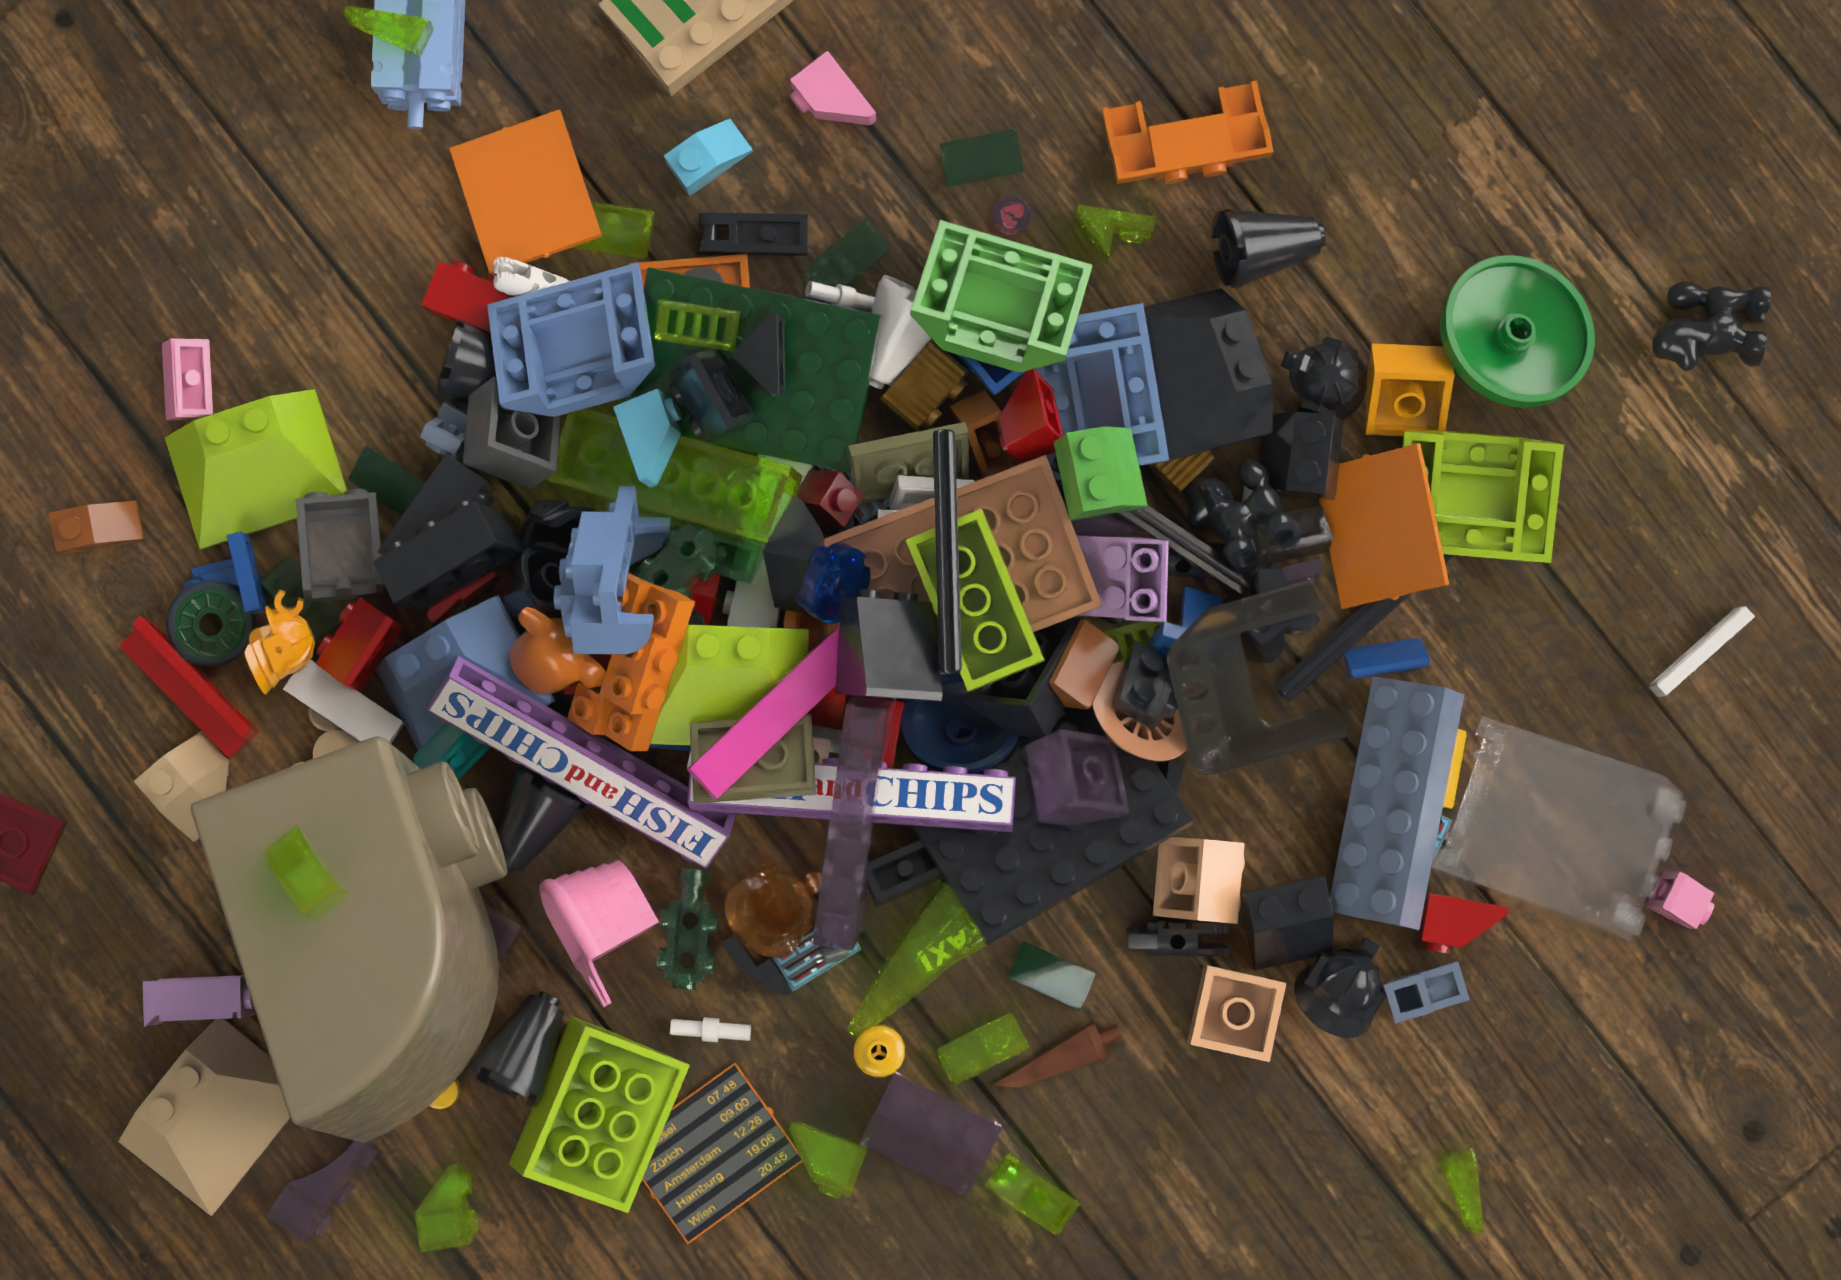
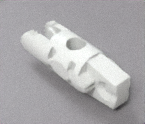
[493,256,569,297]

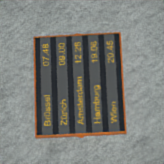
[642,1062,805,1244]

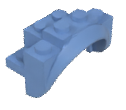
[554,486,671,654]

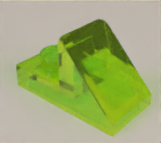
[1075,204,1156,263]

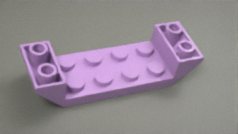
[1076,535,1169,622]

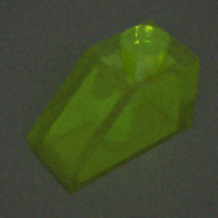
[262,825,349,921]
[789,1119,868,1199]
[985,1152,1081,1236]

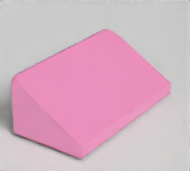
[162,339,213,420]

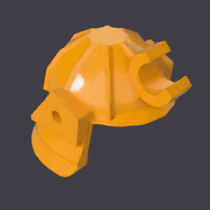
[245,589,315,695]

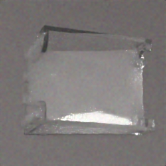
[1431,716,1686,943]

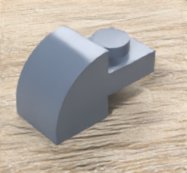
[420,398,468,462]
[1382,961,1470,1024]

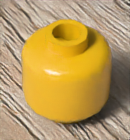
[854,1025,905,1077]

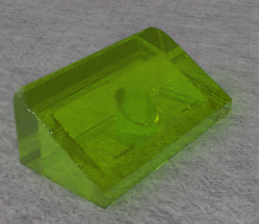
[573,202,654,258]

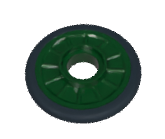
[166,581,254,667]

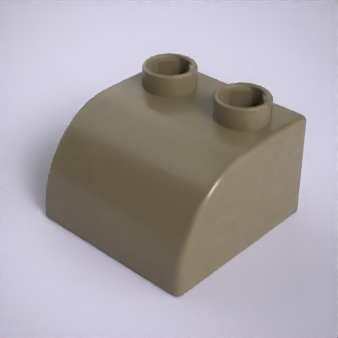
[191,736,507,1143]

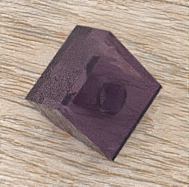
[1025,729,1129,825]

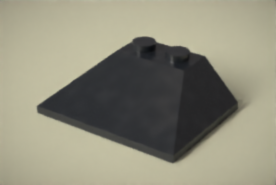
[1144,288,1273,463]

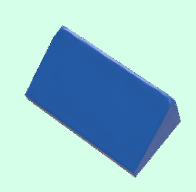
[1343,638,1430,679]

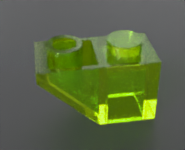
[415,1161,478,1252]

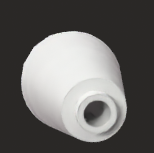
[869,275,932,389]

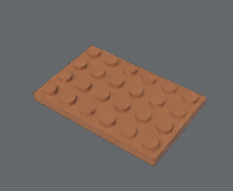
[824,455,1102,658]

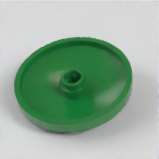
[1440,255,1595,408]

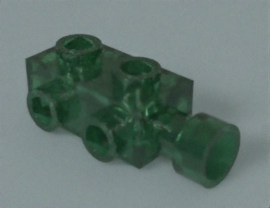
[635,522,721,599]
[657,868,719,990]

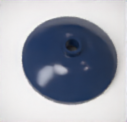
[901,673,1019,774]

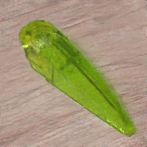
[847,878,982,1039]

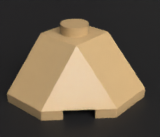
[134,731,230,842]

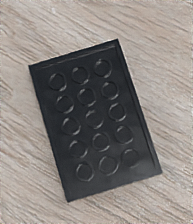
[911,705,1193,946]

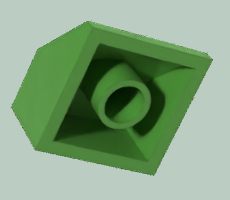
[1053,426,1148,521]

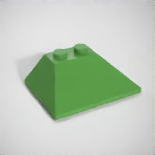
[910,220,1093,373]

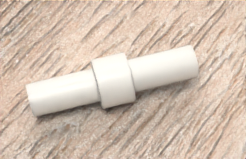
[805,281,875,312]
[670,1017,751,1042]

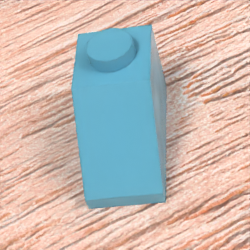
[664,119,753,196]
[614,389,682,488]

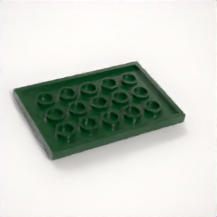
[622,267,883,473]

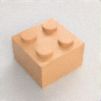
[1153,837,1245,924]
[1187,964,1286,1062]

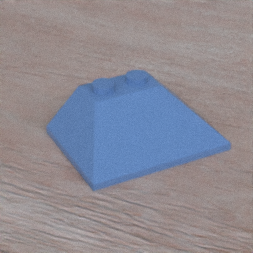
[487,262,655,417]
[1036,303,1170,481]
[375,595,555,751]

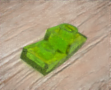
[936,1012,1030,1086]

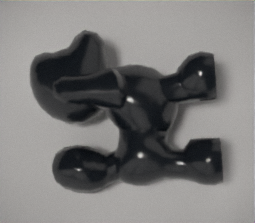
[1652,282,1771,371]
[1185,459,1302,574]

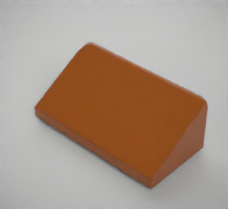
[1049,619,1119,709]

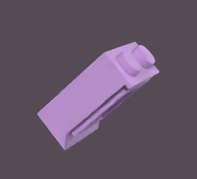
[143,975,256,1027]

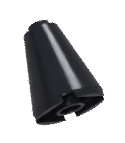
[1212,209,1326,288]
[435,319,496,399]
[495,541,568,634]
[496,764,588,873]
[466,991,564,1108]

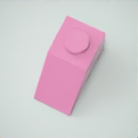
[789,51,876,125]
[1646,871,1714,929]

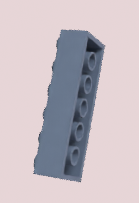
[1330,676,1464,930]

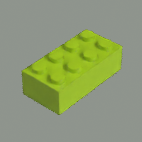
[906,509,1045,692]

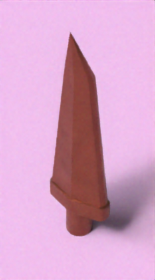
[992,1022,1123,1088]

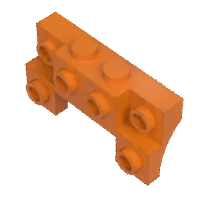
[1102,81,1274,184]
[567,573,695,751]

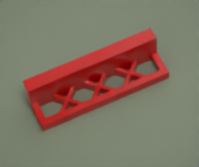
[119,616,260,759]

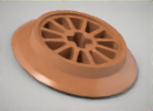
[1092,662,1195,761]

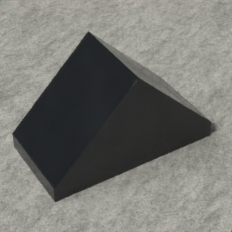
[731,313,786,395]

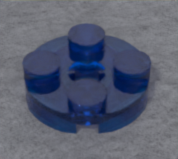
[797,543,871,624]

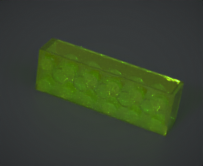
[546,409,803,548]

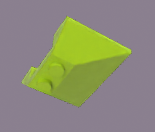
[164,389,347,550]
[1402,430,1564,563]
[650,625,809,746]

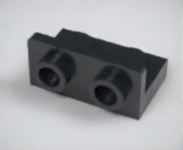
[1112,641,1188,729]

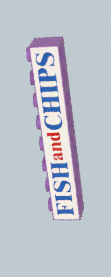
[427,656,736,869]
[687,758,1016,832]

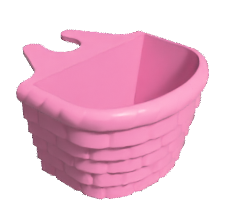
[539,860,659,1008]

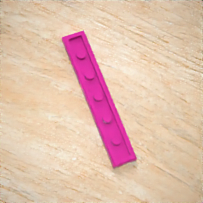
[687,624,840,799]

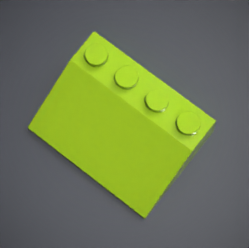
[509,1016,690,1213]

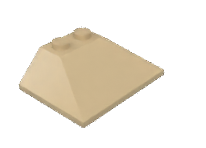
[118,1019,290,1216]

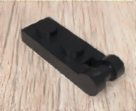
[698,212,809,256]

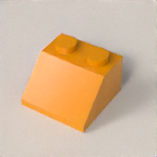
[1365,343,1454,436]

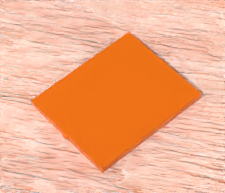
[449,109,603,275]
[1319,444,1449,609]

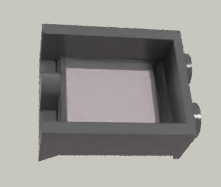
[296,489,385,603]

